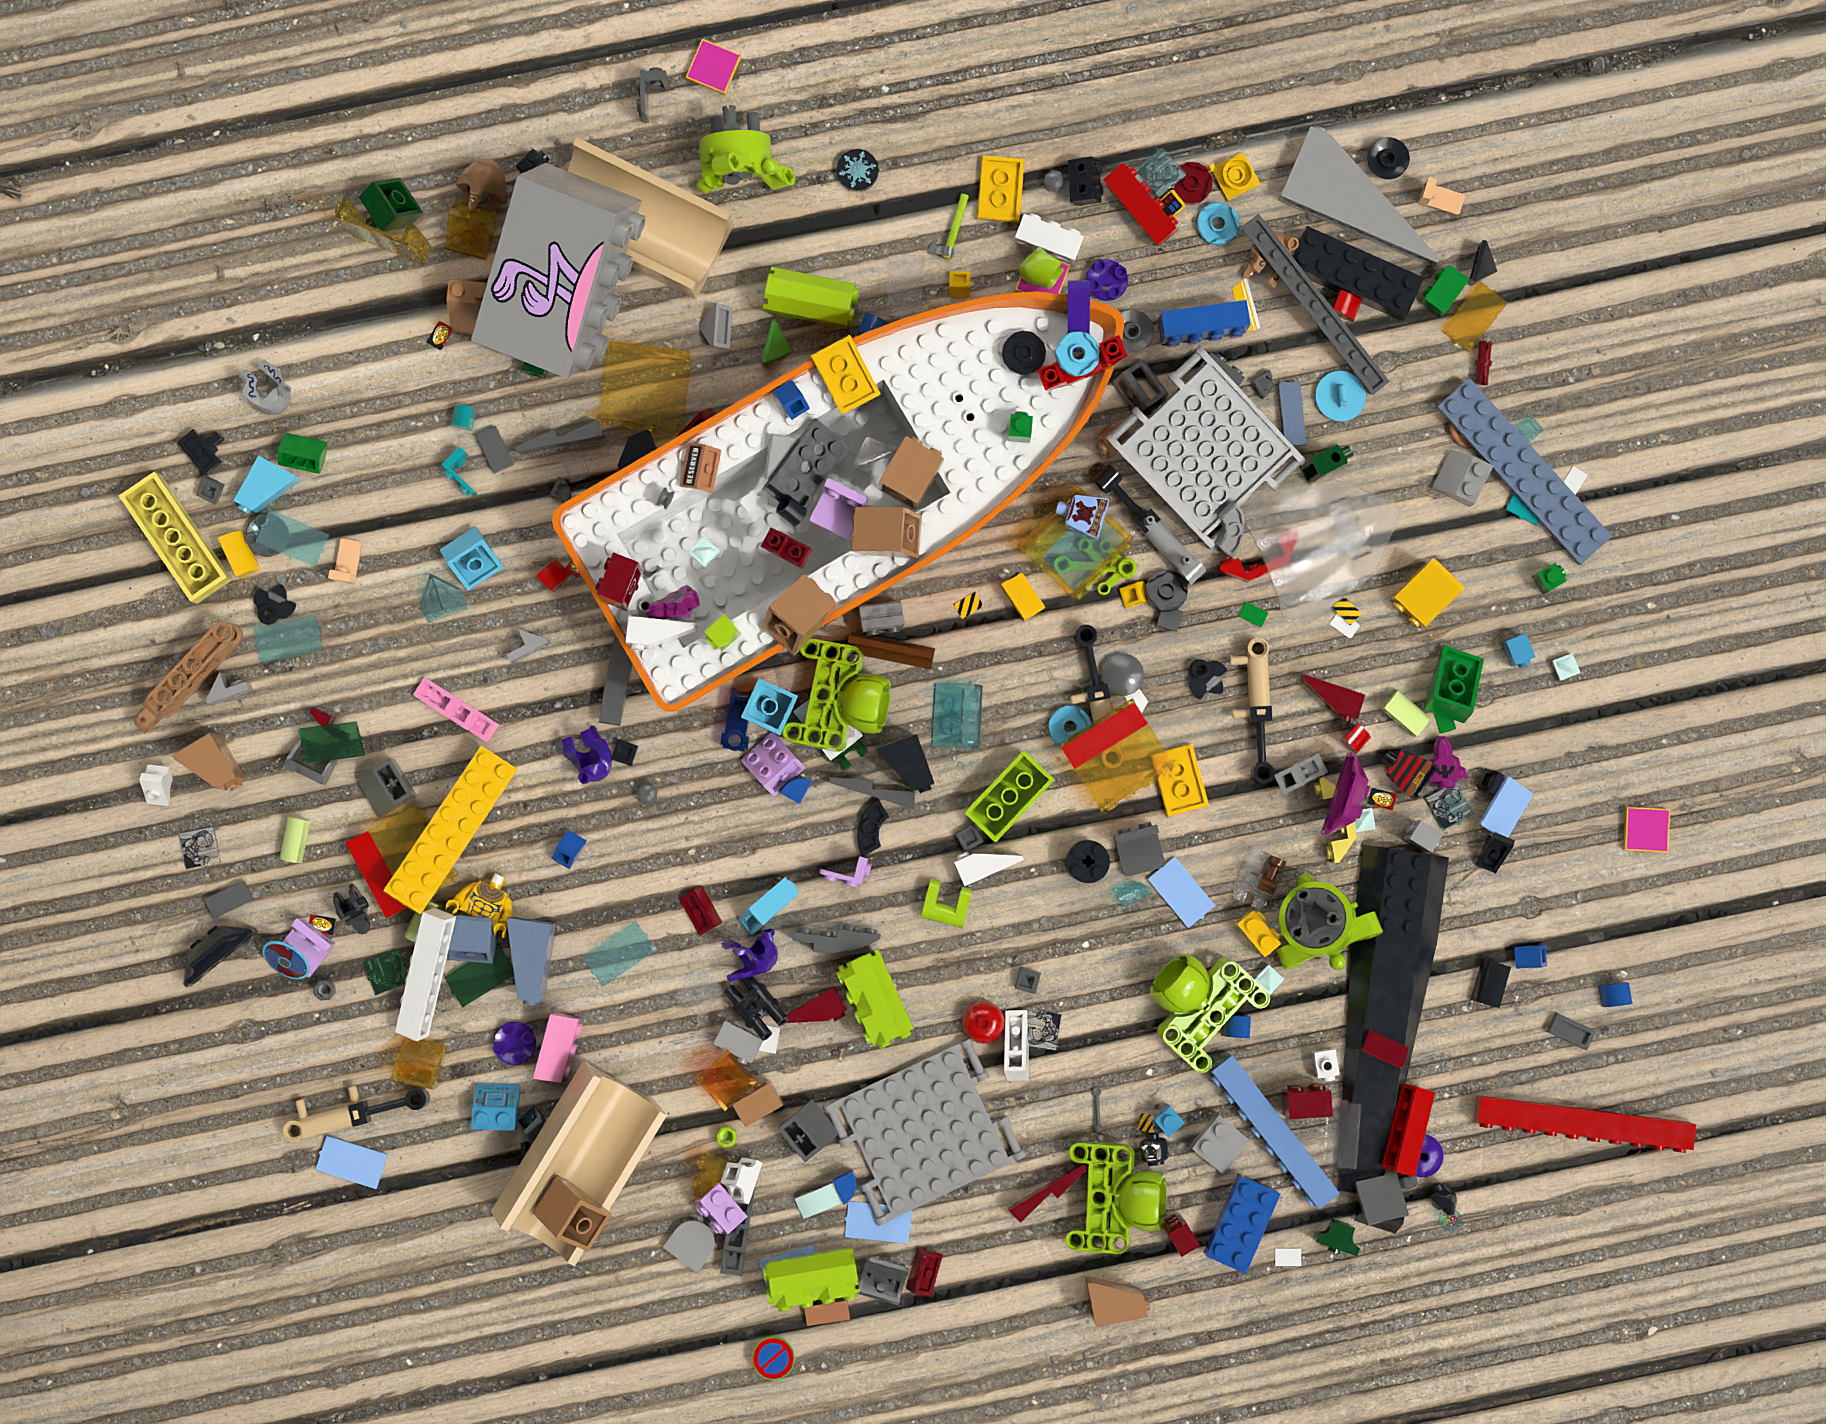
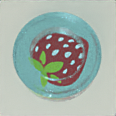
[1439,1210,1462,1230]

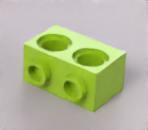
[704,614,742,652]

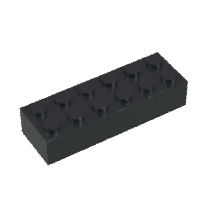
[1292,226,1424,321]

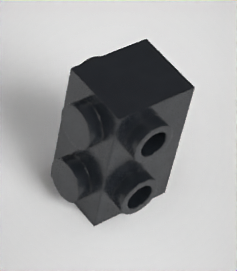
[1068,156,1104,206]

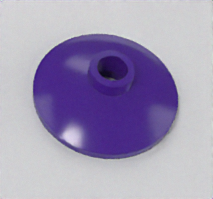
[1415,1134,1444,1178]

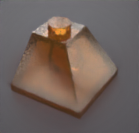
[695,1050,757,1112]

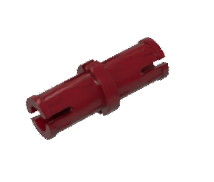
[1475,341,1493,386]

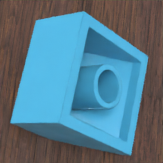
[440,526,504,591]
[741,678,798,736]

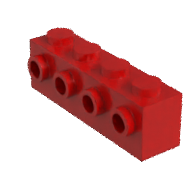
[1103,163,1179,246]
[1381,1083,1435,1177]

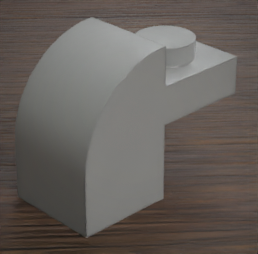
[1274,753,1328,794]

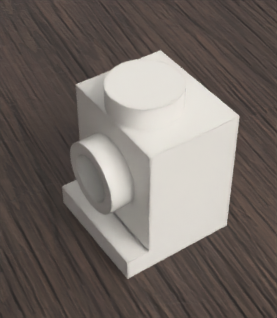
[1311,1048,1340,1082]

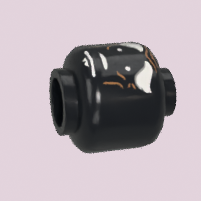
[1139,1133,1169,1166]

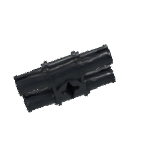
[723,976,789,1041]

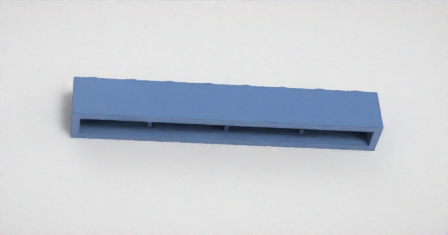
[1210,1054,1340,1210]

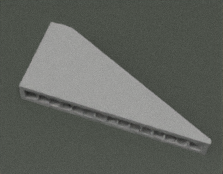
[1278,126,1439,267]

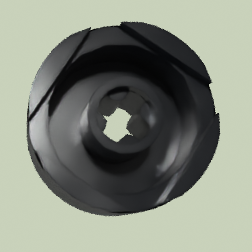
[1065,840,1110,883]

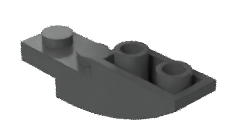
[793,925,881,953]

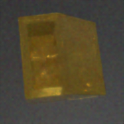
[391,1037,448,1090]

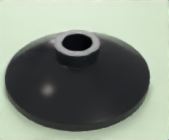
[1367,137,1410,180]

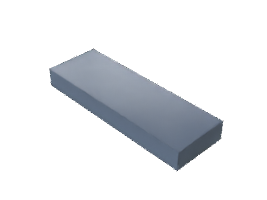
[1278,381,1307,446]

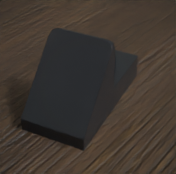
[1476,832,1515,874]

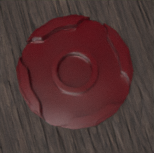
[1170,162,1213,205]

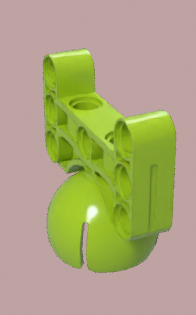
[783,638,891,752]
[1150,953,1270,1073]
[1065,1141,1167,1254]

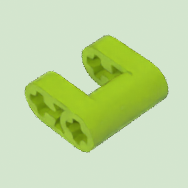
[921,878,972,928]

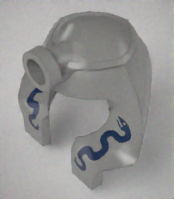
[239,360,291,415]

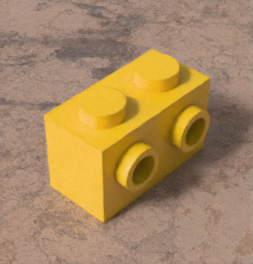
[1234,910,1281,957]

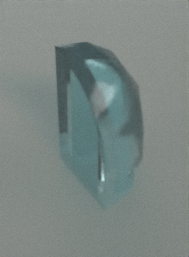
[1114,881,1153,908]

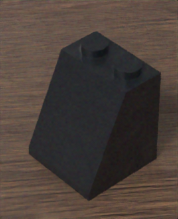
[876,734,935,794]

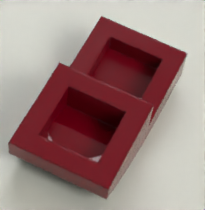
[310,708,352,742]

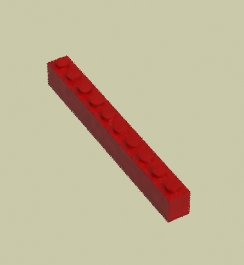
[1473,1095,1697,1153]

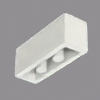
[1014,213,1084,265]

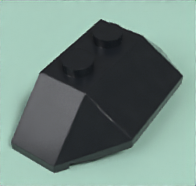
[183,925,258,988]

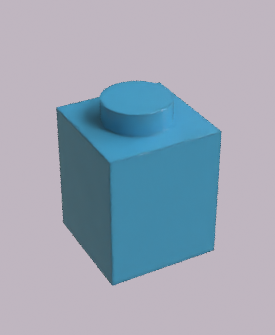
[1502,634,1535,668]
[1153,1104,1185,1137]

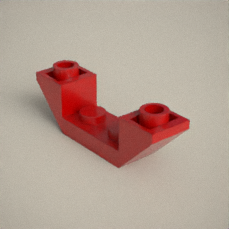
[1037,335,1128,391]
[1217,530,1299,583]

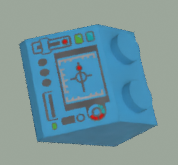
[471,1083,520,1131]

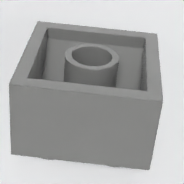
[1431,450,1493,507]
[1189,1113,1250,1174]

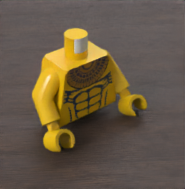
[445,873,513,938]

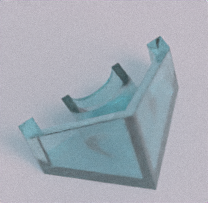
[420,574,468,623]

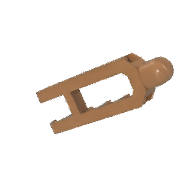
[134,621,243,734]

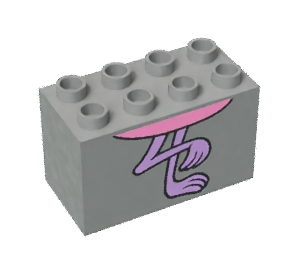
[471,163,646,379]

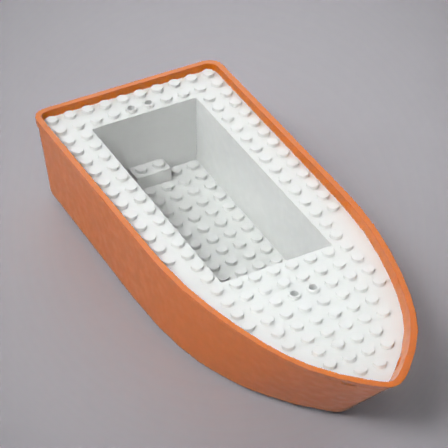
[552,291,1124,712]

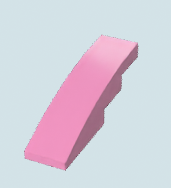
[413,677,499,742]

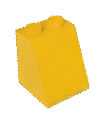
[1391,558,1465,629]

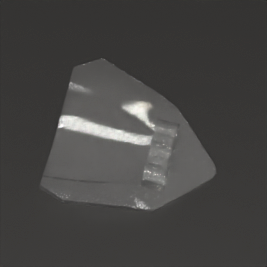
[1240,479,1400,623]

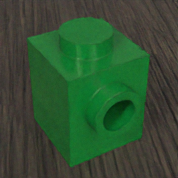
[1008,411,1033,443]
[1532,563,1567,594]

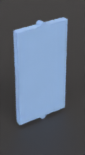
[1148,857,1216,928]
[316,1135,388,1189]
[845,1201,912,1243]

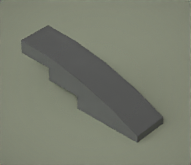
[599,636,632,726]
[720,1187,755,1277]

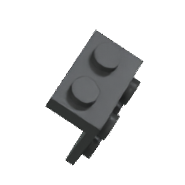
[636,67,670,123]
[1114,822,1165,876]
[857,1256,909,1305]

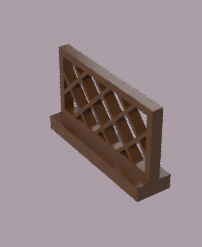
[848,631,935,670]

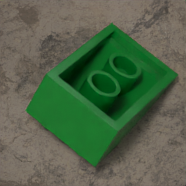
[1424,645,1484,723]

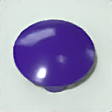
[1086,259,1128,301]
[493,1022,536,1065]

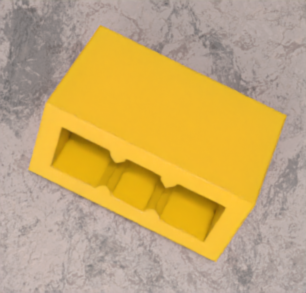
[218,531,261,579]

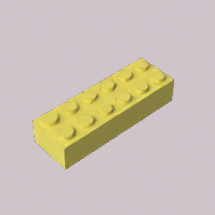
[119,472,233,604]

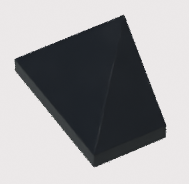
[1468,240,1497,286]

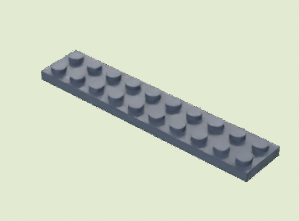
[1436,378,1612,565]

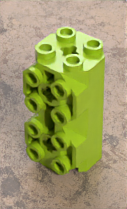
[763,267,859,328]
[837,949,914,1049]
[763,1246,860,1312]

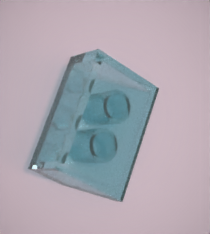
[931,683,983,749]

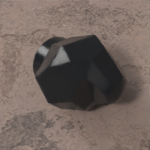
[1429,1183,1457,1216]

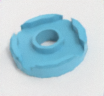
[1197,202,1240,246]
[1055,331,1100,376]
[1049,706,1091,747]

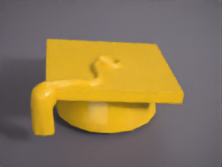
[1207,152,1260,201]

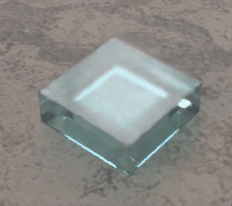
[1514,414,1544,443]

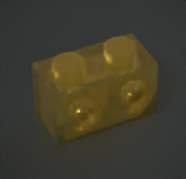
[691,1151,729,1198]

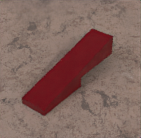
[1008,1163,1088,1223]

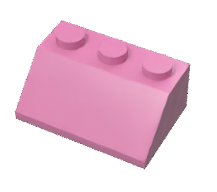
[533,1012,583,1083]

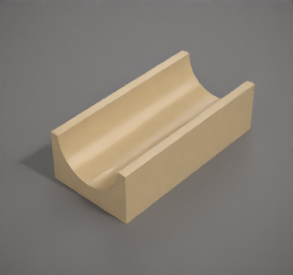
[568,137,734,300]
[491,1061,667,1266]

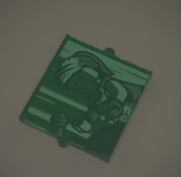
[363,948,408,996]

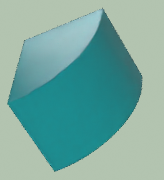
[451,405,476,431]

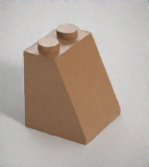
[446,279,487,334]
[878,436,944,511]
[850,507,922,559]
[761,574,837,656]
[172,733,246,791]
[533,1176,612,1252]
[1085,1276,1150,1327]

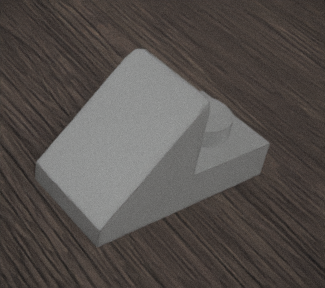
[506,629,551,664]
[206,673,253,705]

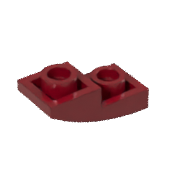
[760,527,813,569]

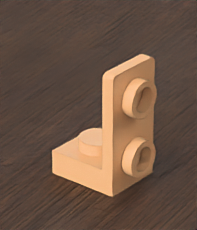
[1418,177,1465,215]
[328,539,362,584]

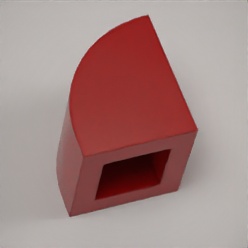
[1332,290,1362,323]
[536,560,572,592]
[1340,723,1371,754]

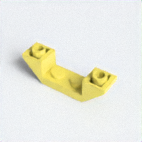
[1314,777,1357,863]

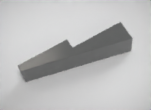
[515,420,606,454]
[829,777,915,809]

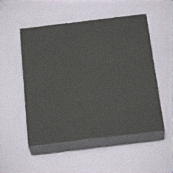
[1354,1173,1409,1226]

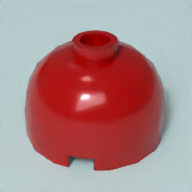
[962,1001,1005,1044]

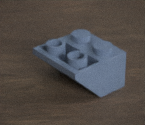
[448,915,497,963]

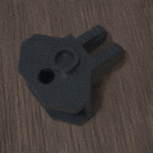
[333,884,370,935]

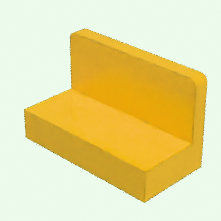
[1001,573,1045,622]

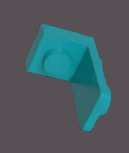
[441,446,477,497]

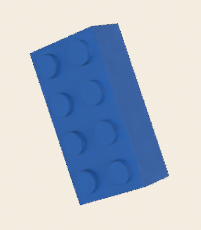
[1158,300,1250,347]
[1203,1173,1281,1274]

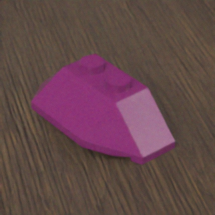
[1321,751,1370,836]

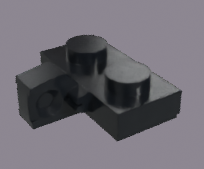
[177,429,225,475]

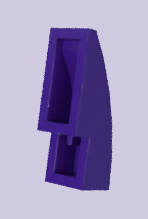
[1067,280,1090,352]

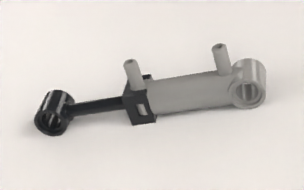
[1093,464,1206,585]

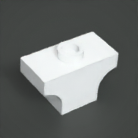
[139,765,173,806]
[720,1158,762,1204]

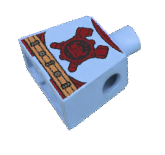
[1056,495,1109,542]

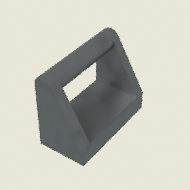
[1113,359,1169,413]
[283,736,340,785]

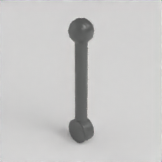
[1092,1087,1103,1133]

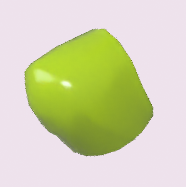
[1018,247,1064,289]

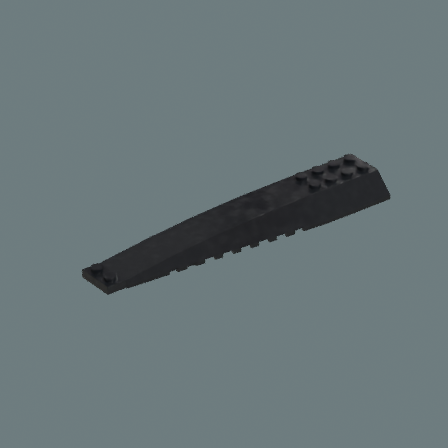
[1337,845,1449,1194]

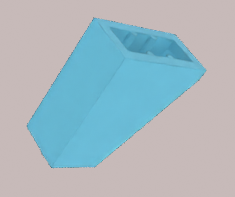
[233,456,300,514]
[738,877,799,936]

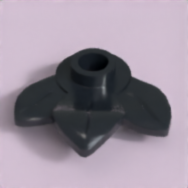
[254,585,296,625]
[1189,659,1227,700]

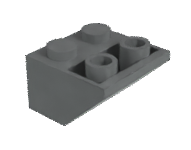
[357,758,417,818]
[778,1099,839,1163]

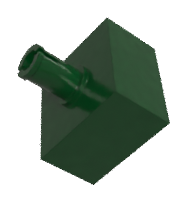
[358,178,423,232]

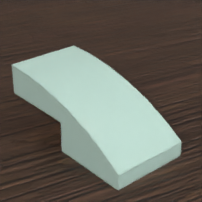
[795,1182,842,1219]

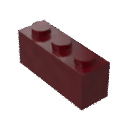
[1163,1214,1200,1257]

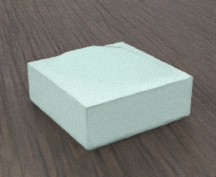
[688,536,720,568]
[1551,653,1580,681]
[1354,808,1376,832]
[1254,964,1284,995]

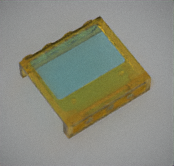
[335,197,431,265]
[1017,485,1133,602]

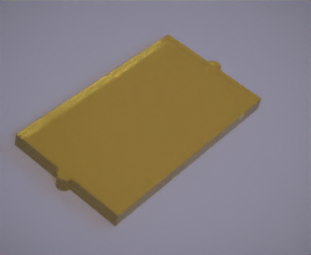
[1442,282,1508,352]

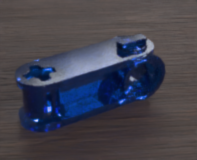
[720,688,753,752]

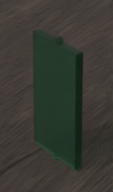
[298,721,366,763]
[444,944,514,1008]

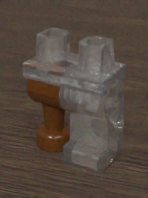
[1232,845,1286,911]

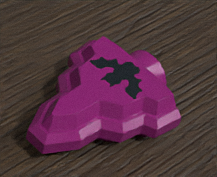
[646,585,700,620]
[1428,736,1468,789]

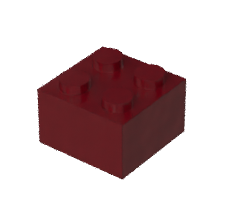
[595,552,643,611]
[1282,1083,1333,1119]

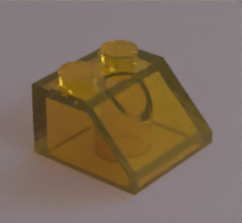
[445,201,497,260]

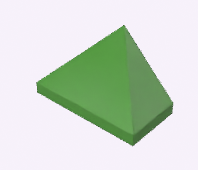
[761,321,792,366]

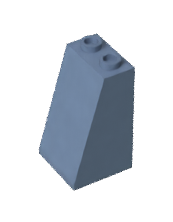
[507,917,556,1005]

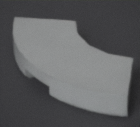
[1216,500,1245,557]

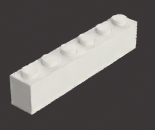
[395,908,456,1041]

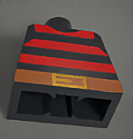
[1383,750,1439,800]

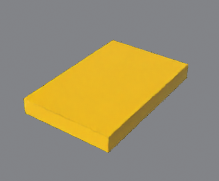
[977,155,1025,223]
[811,335,881,415]
[1150,744,1209,817]

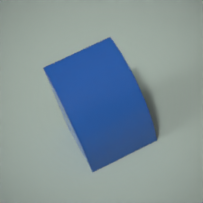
[858,312,889,335]
[773,380,810,420]
[781,779,812,804]
[551,830,587,869]
[1514,945,1547,969]
[1598,982,1633,1007]
[1221,1015,1251,1039]
[833,1170,857,1205]

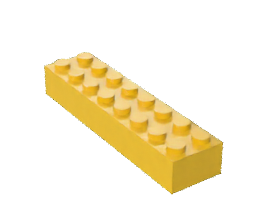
[383,746,518,916]

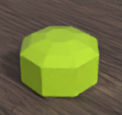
[716,1126,737,1148]

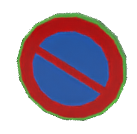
[752,1336,795,1380]

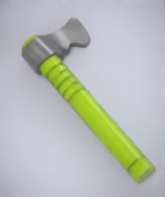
[927,194,969,260]

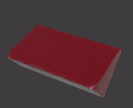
[679,886,722,936]
[1360,1030,1409,1069]
[906,1247,943,1297]

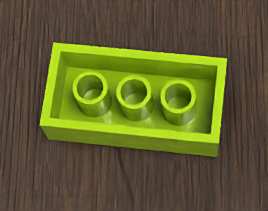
[964,750,1055,843]

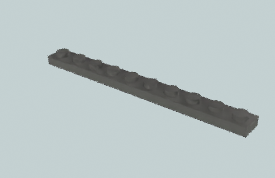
[1241,214,1390,395]

